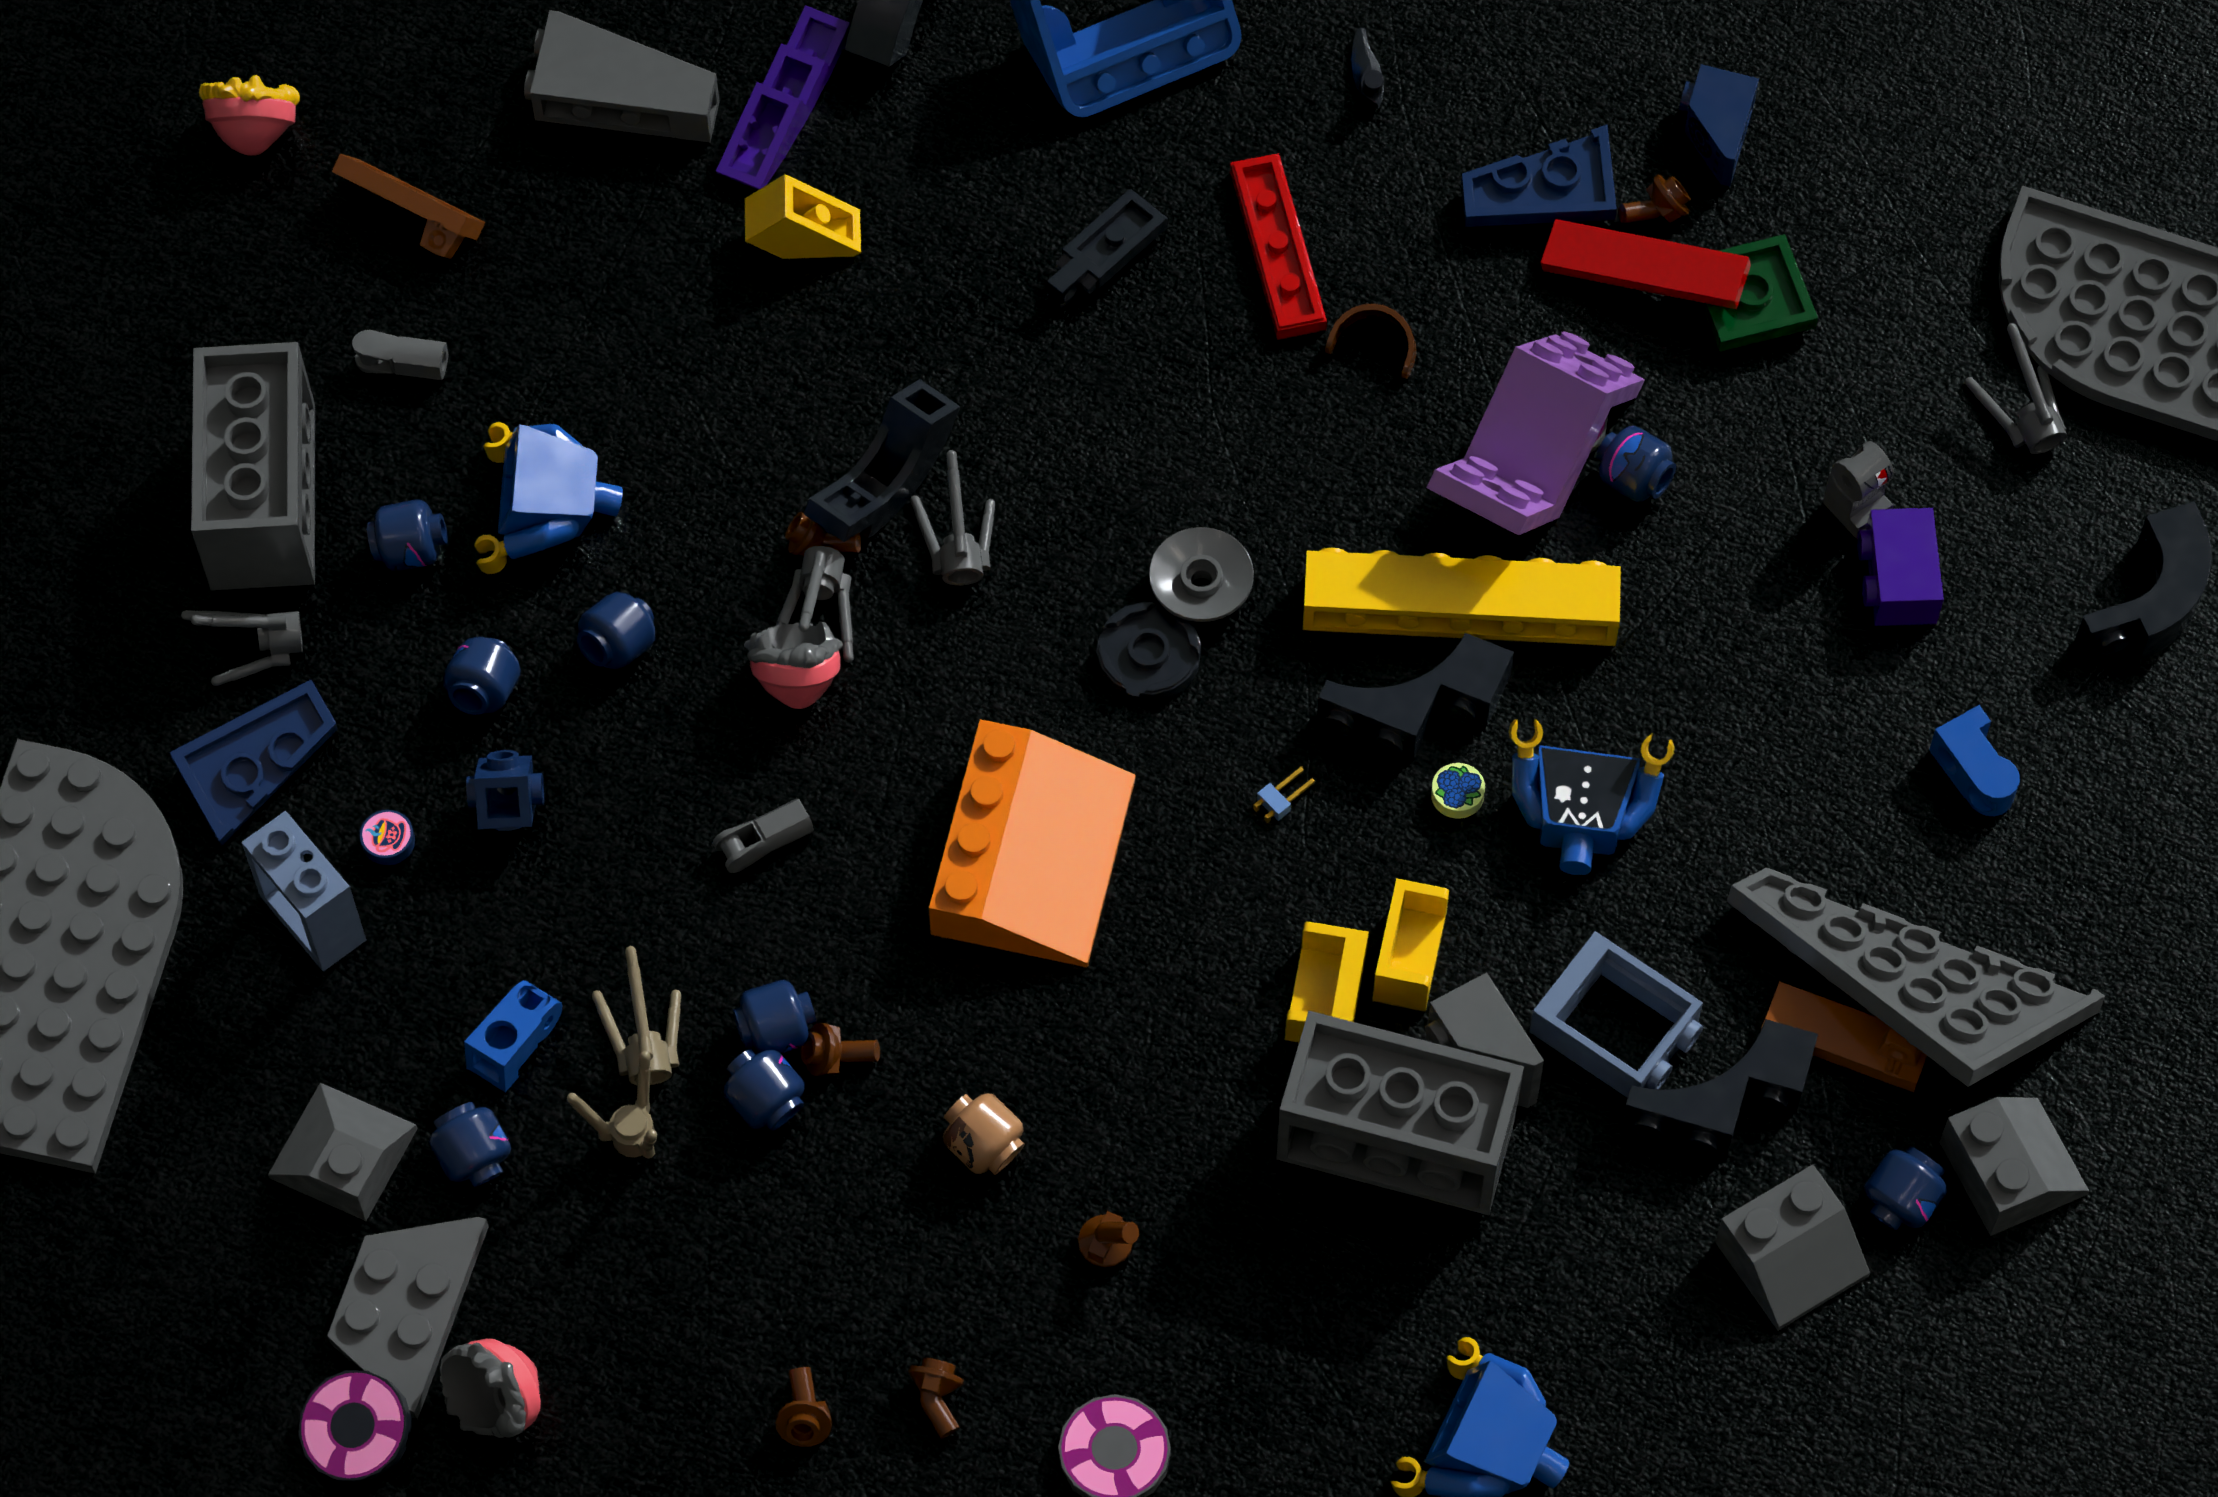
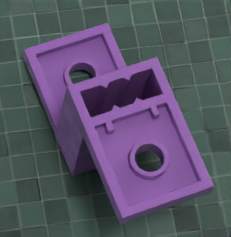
[1427,332,1645,535]

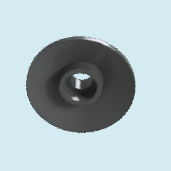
[1149,527,1254,622]

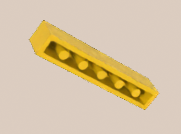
[1303,548,1621,646]

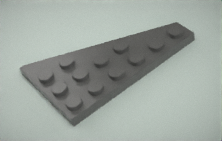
[1727,867,2105,1087]

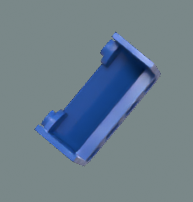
[1010,0,1241,117]

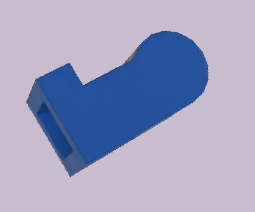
[1929,705,2020,817]
[464,980,563,1093]

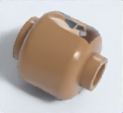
[943,1093,1025,1175]

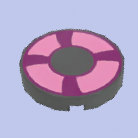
[1058,1394,1171,1497]

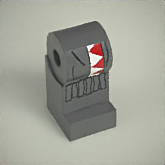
[1823,441,1894,538]

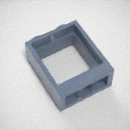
[241,811,366,971]
[1530,931,1703,1098]

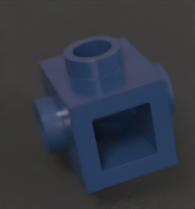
[466,750,544,831]

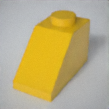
[745,174,861,259]

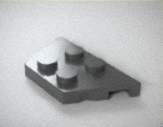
[327,1217,489,1420]

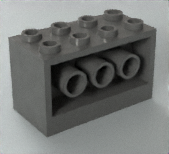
[191,342,315,591]
[1276,1011,1524,1215]

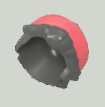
[744,621,843,709]
[440,1338,541,1438]

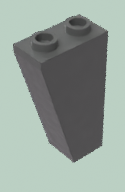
[524,10,720,143]

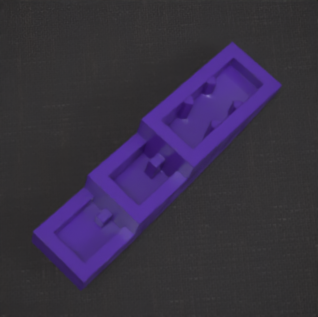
[716,5,851,190]

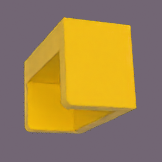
[1373,878,1449,1012]
[1285,922,1369,1042]

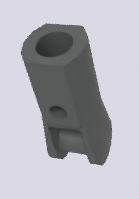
[352,330,448,381]
[712,798,814,873]

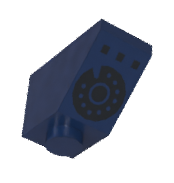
[1679,64,1759,187]

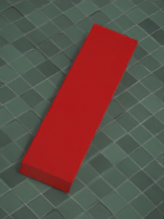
[1230,153,1327,340]
[1541,219,1751,310]

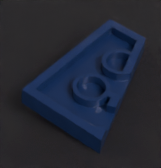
[1461,125,1617,227]
[170,680,337,847]

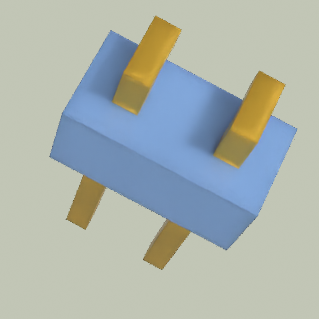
[1254,767,1315,823]

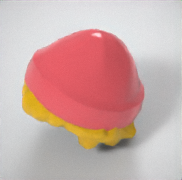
[199,75,300,156]

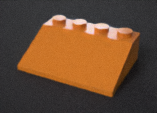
[929,719,1135,967]

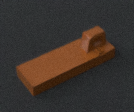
[332,154,485,259]
[1761,981,1927,1092]

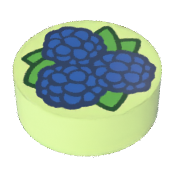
[1431,763,1485,819]

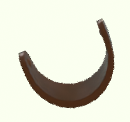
[1325,304,1416,379]

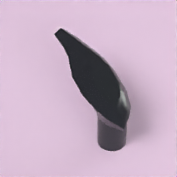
[1351,28,1384,110]

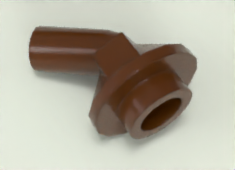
[1618,175,1691,224]
[785,512,861,557]
[800,1022,880,1076]
[1078,1211,1139,1268]
[908,1358,964,1439]
[776,1367,832,1447]

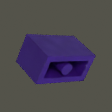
[1857,508,1944,626]

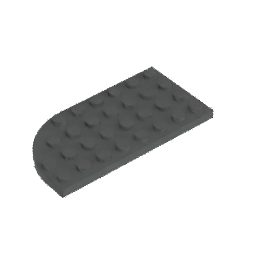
[1998,185,2218,442]
[0,739,183,1174]

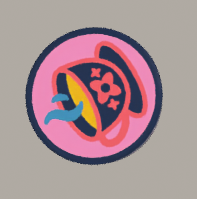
[360,810,415,866]

